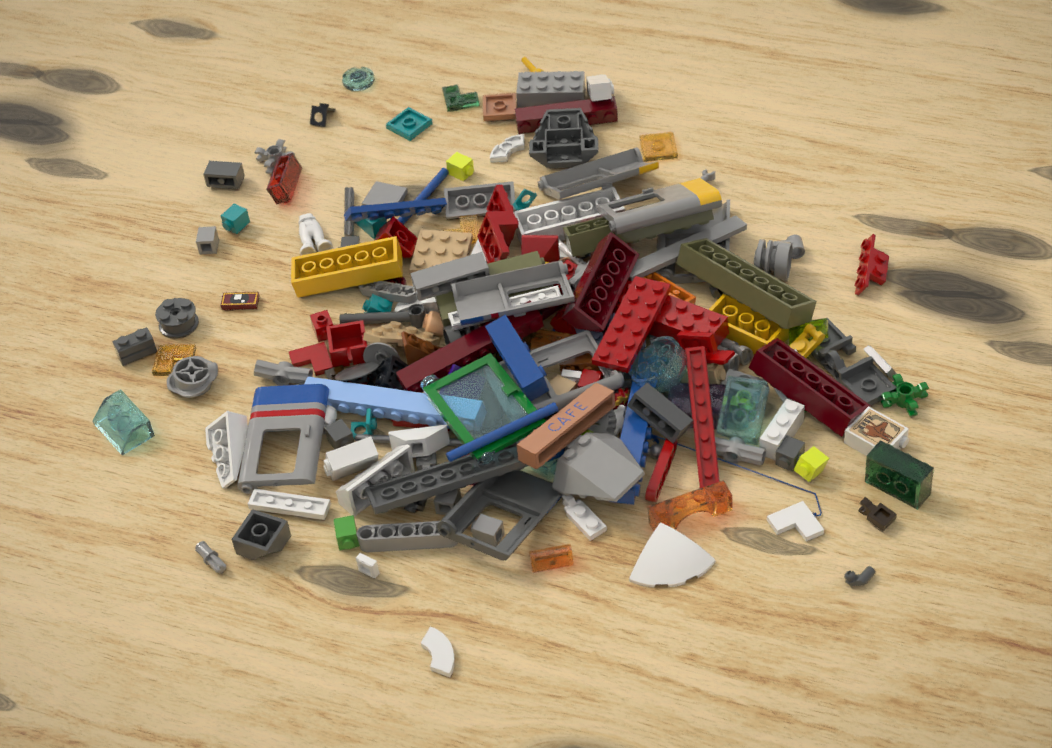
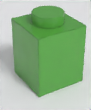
[333,515,359,550]

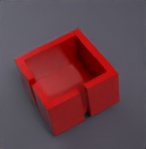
[326,320,368,367]

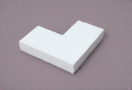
[767,501,824,542]

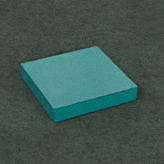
[386,107,433,141]

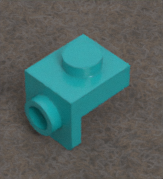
[362,294,393,313]

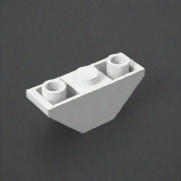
[388,425,450,458]

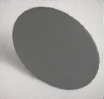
[335,362,379,384]

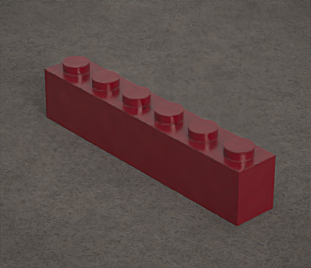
[515,96,618,134]

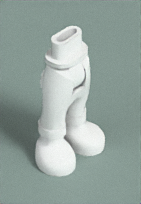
[298,213,333,256]

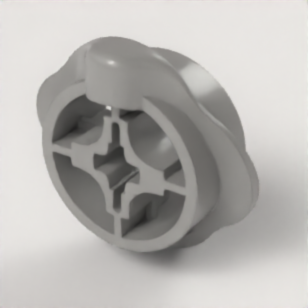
[166,356,218,398]

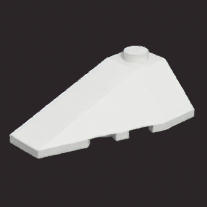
[205,411,248,489]

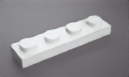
[248,489,331,520]

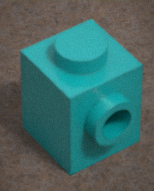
[220,203,250,234]

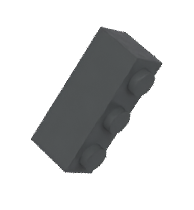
[627,383,693,443]

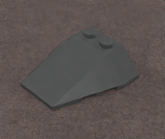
[529,108,599,169]

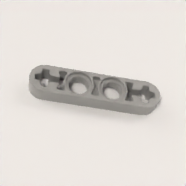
[359,281,418,304]

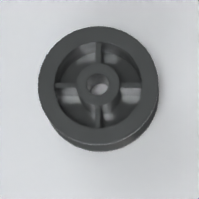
[155,298,199,338]

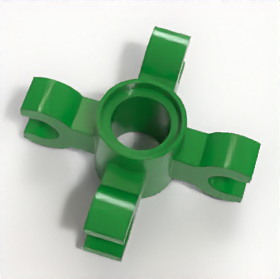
[881,373,929,417]

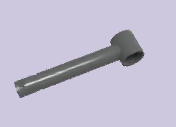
[339,304,425,329]

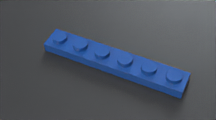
[344,198,447,222]

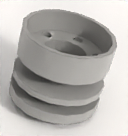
[754,239,792,281]

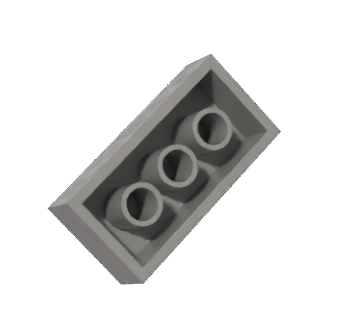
[516,71,585,108]

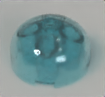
[629,336,687,393]

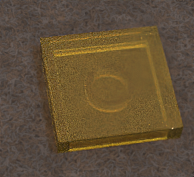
[639,132,678,162]

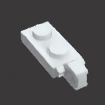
[562,495,607,541]

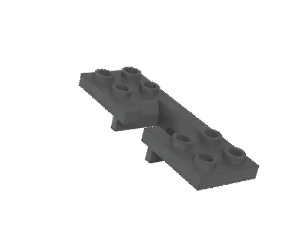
[796,318,896,405]

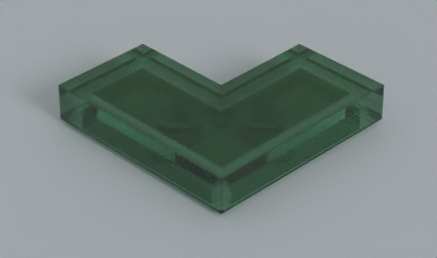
[442,85,480,112]

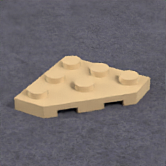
[363,321,440,347]

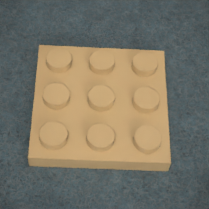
[409,229,473,275]

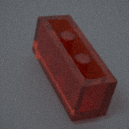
[266,153,302,205]

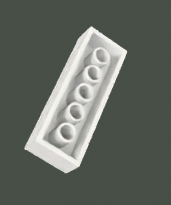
[514,187,625,244]

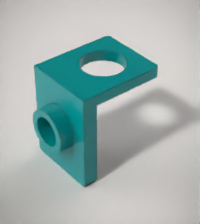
[513,189,537,211]
[351,408,377,440]

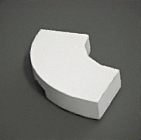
[490,134,525,163]
[421,626,455,677]

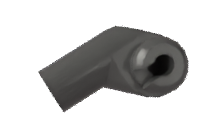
[844,566,876,586]

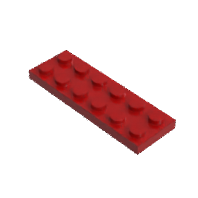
[591,276,671,373]

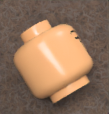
[422,311,443,337]

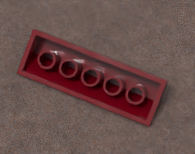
[561,232,640,332]
[748,338,871,437]

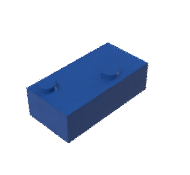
[485,314,549,402]

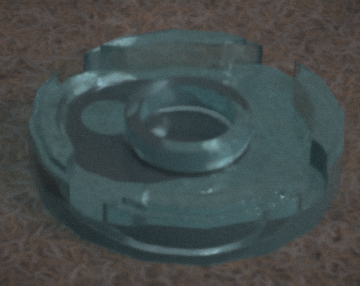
[342,67,374,91]

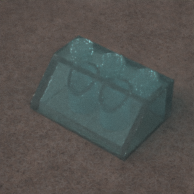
[716,376,770,445]
[92,389,155,455]

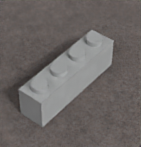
[410,252,490,301]

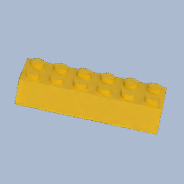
[291,236,403,298]

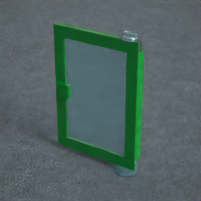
[421,353,546,464]

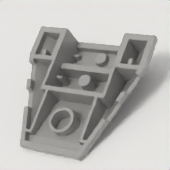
[552,433,645,502]

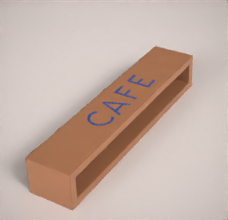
[517,383,615,470]

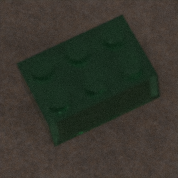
[865,440,934,510]

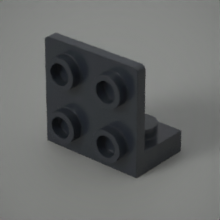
[367,355,409,390]

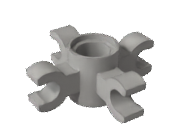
[255,139,296,174]

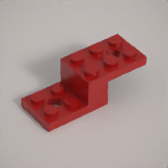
[477,184,519,263]

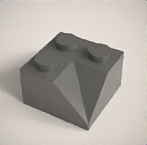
[232,509,291,560]

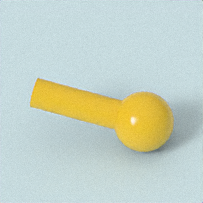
[521,57,543,72]

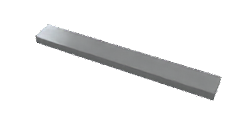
[628,216,747,281]

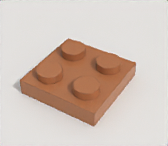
[483,92,517,121]

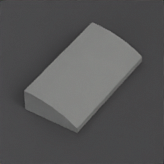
[444,181,516,219]

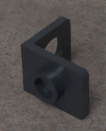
[310,103,336,127]

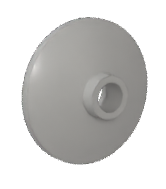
[363,342,400,366]

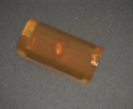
[529,544,574,573]

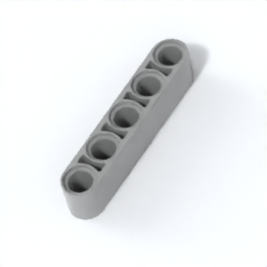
[357,521,458,552]

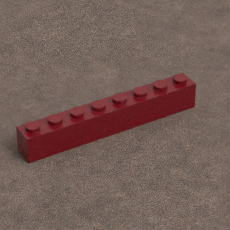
[396,300,544,393]

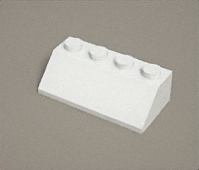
[336,444,415,517]

